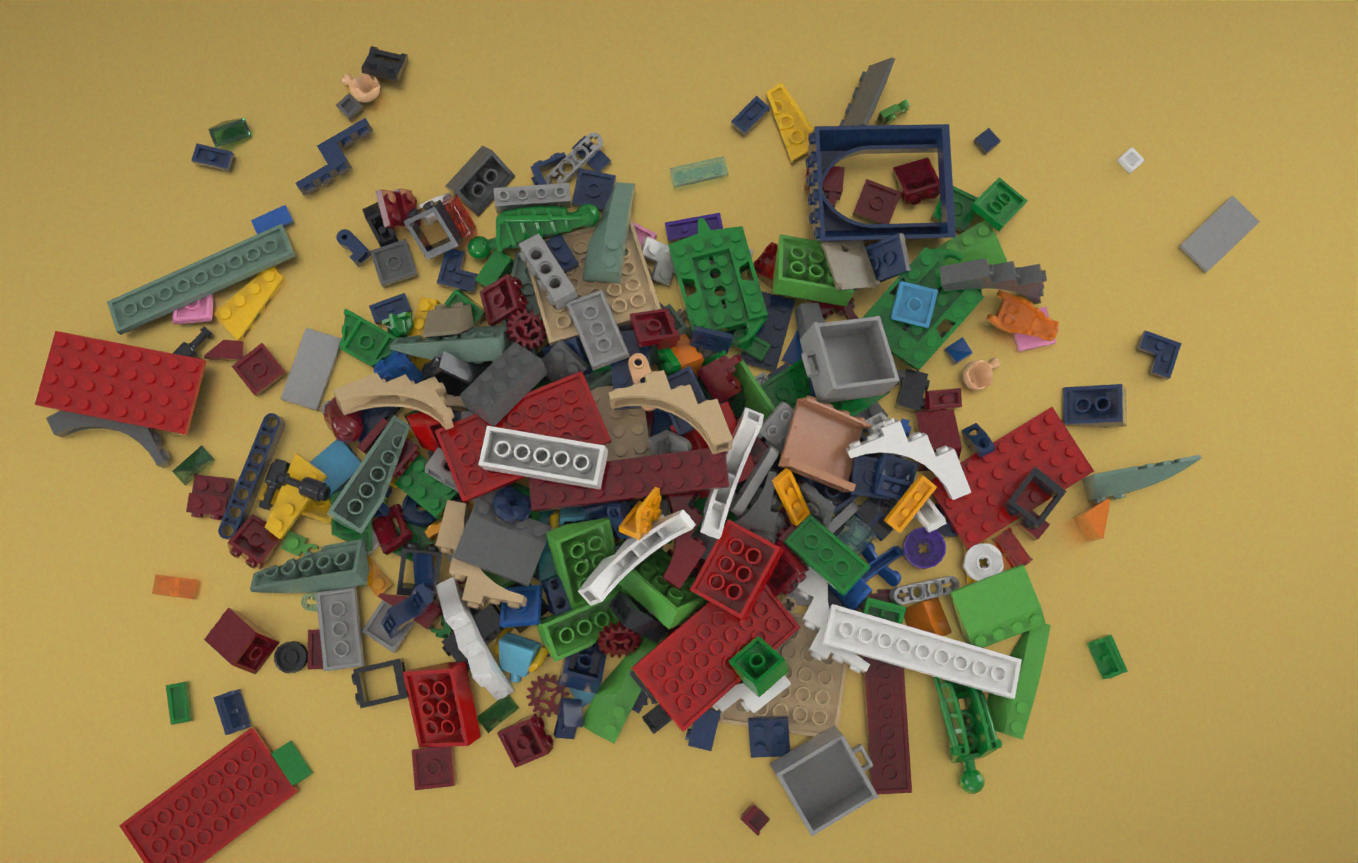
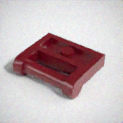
[372,504,413,555]

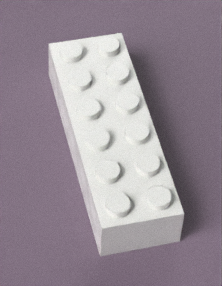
[478,426,608,490]

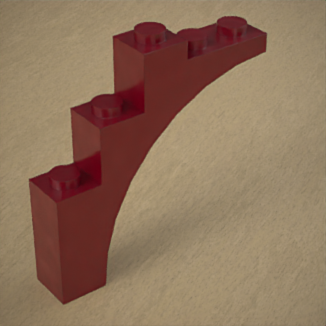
[662,491,707,590]

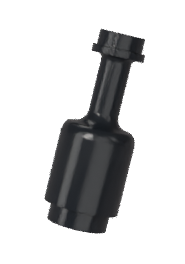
[173,326,213,358]
[259,459,290,511]
[278,472,331,502]

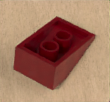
[378,593,443,630]

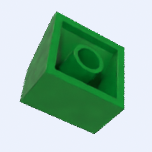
[729,636,789,697]

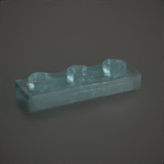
[670,156,728,188]

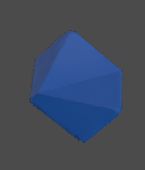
[944,337,973,365]

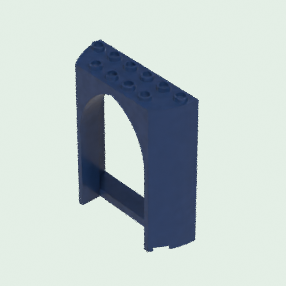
[805,124,956,241]

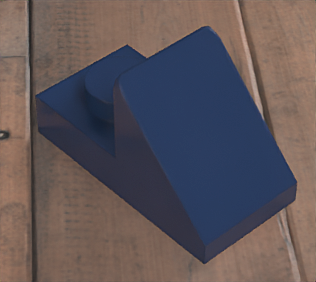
[553,698,583,739]

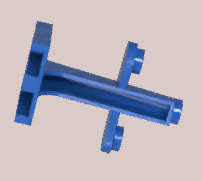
[828,541,903,611]

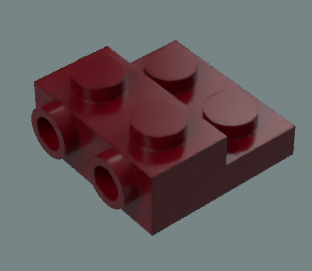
[893,157,940,205]
[376,188,421,230]
[479,274,528,326]
[630,308,680,350]
[186,475,235,520]
[227,513,285,569]
[766,540,809,597]
[497,713,553,768]

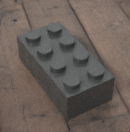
[460,342,548,427]

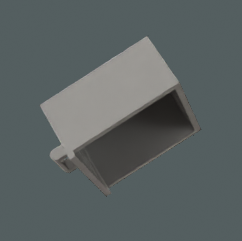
[800,316,900,403]
[770,725,879,836]

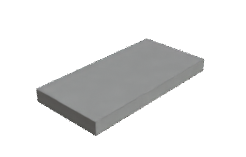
[1179,196,1260,273]
[566,290,630,370]
[280,328,341,411]
[316,587,365,671]

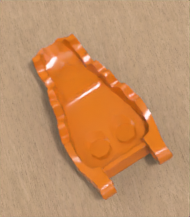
[986,290,1059,342]

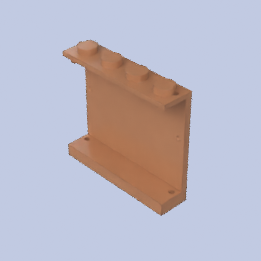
[778,396,872,492]

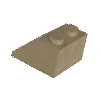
[422,302,475,337]

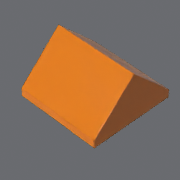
[1073,499,1111,541]
[904,597,952,636]

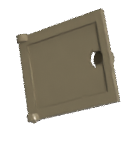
[821,240,880,290]

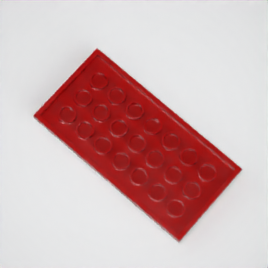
[35,331,207,435]
[435,371,612,503]
[931,407,1094,550]
[631,584,801,732]
[119,727,299,863]

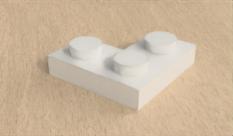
[641,237,674,286]

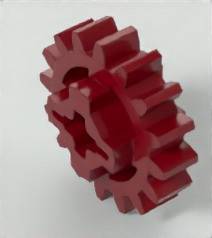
[505,309,547,351]
[597,621,641,658]
[526,674,569,717]

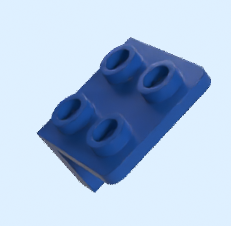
[374,350,423,384]

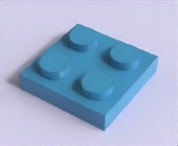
[890,281,938,328]

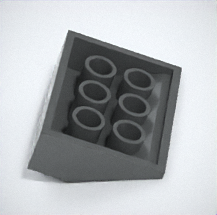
[839,58,895,126]
[453,497,552,587]

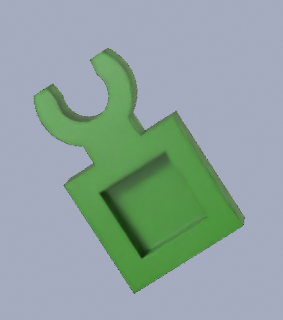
[877,99,911,125]
[281,531,319,557]

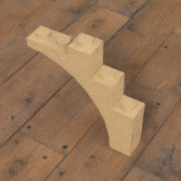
[608,370,733,455]
[333,373,454,430]
[435,500,527,609]

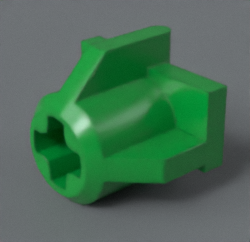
[381,312,414,338]

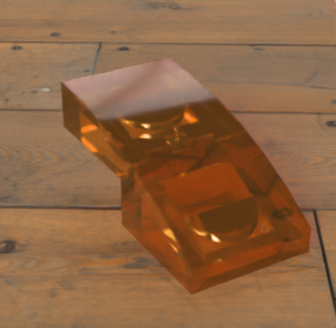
[152,574,197,599]

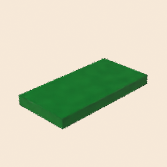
[784,514,871,597]

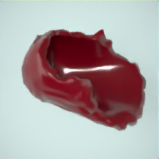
[323,397,363,443]

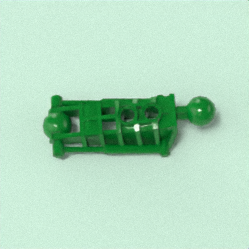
[468,204,600,260]
[933,676,1002,794]

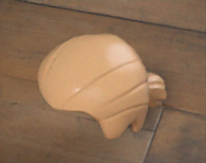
[341,74,380,103]
[962,357,1000,390]

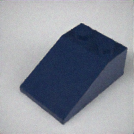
[1064,384,1127,427]
[558,640,608,694]

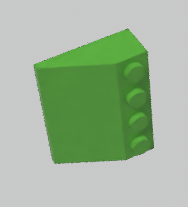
[929,220,1007,290]
[772,234,854,306]
[729,353,775,424]
[546,518,622,609]
[618,548,708,629]
[950,564,1046,648]

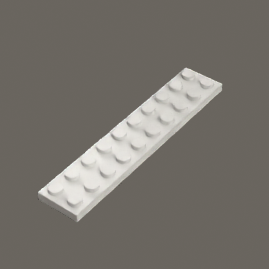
[822,604,1022,699]

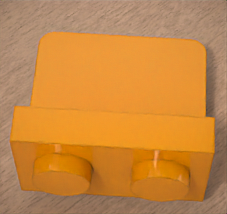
[619,487,661,540]

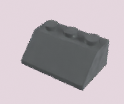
[445,146,515,216]

